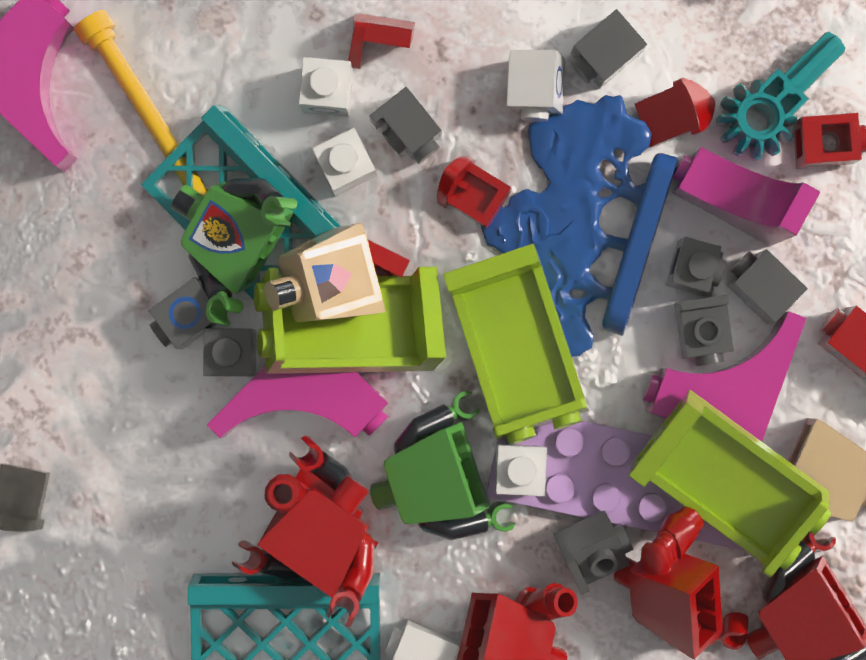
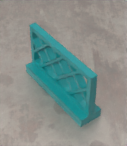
[141,105,342,300]
[188,573,380,660]

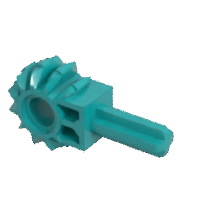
[716,32,846,161]

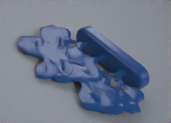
[481,95,678,357]

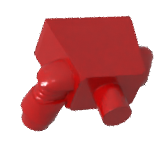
[257,474,375,627]
[614,507,749,660]
[457,583,578,660]

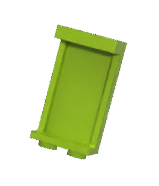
[443,244,589,445]
[254,267,446,374]
[629,389,831,577]

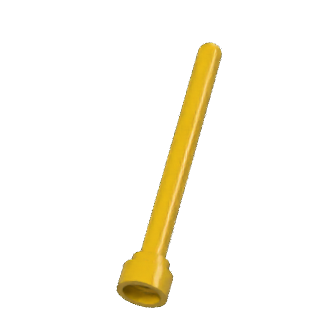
[73,9,208,196]

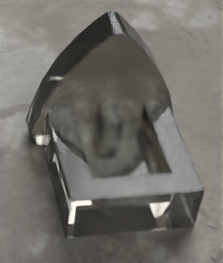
[0,463,50,532]

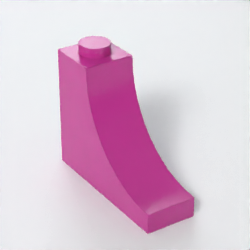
[0,0,78,172]
[672,147,820,246]
[642,311,806,442]
[207,365,389,438]

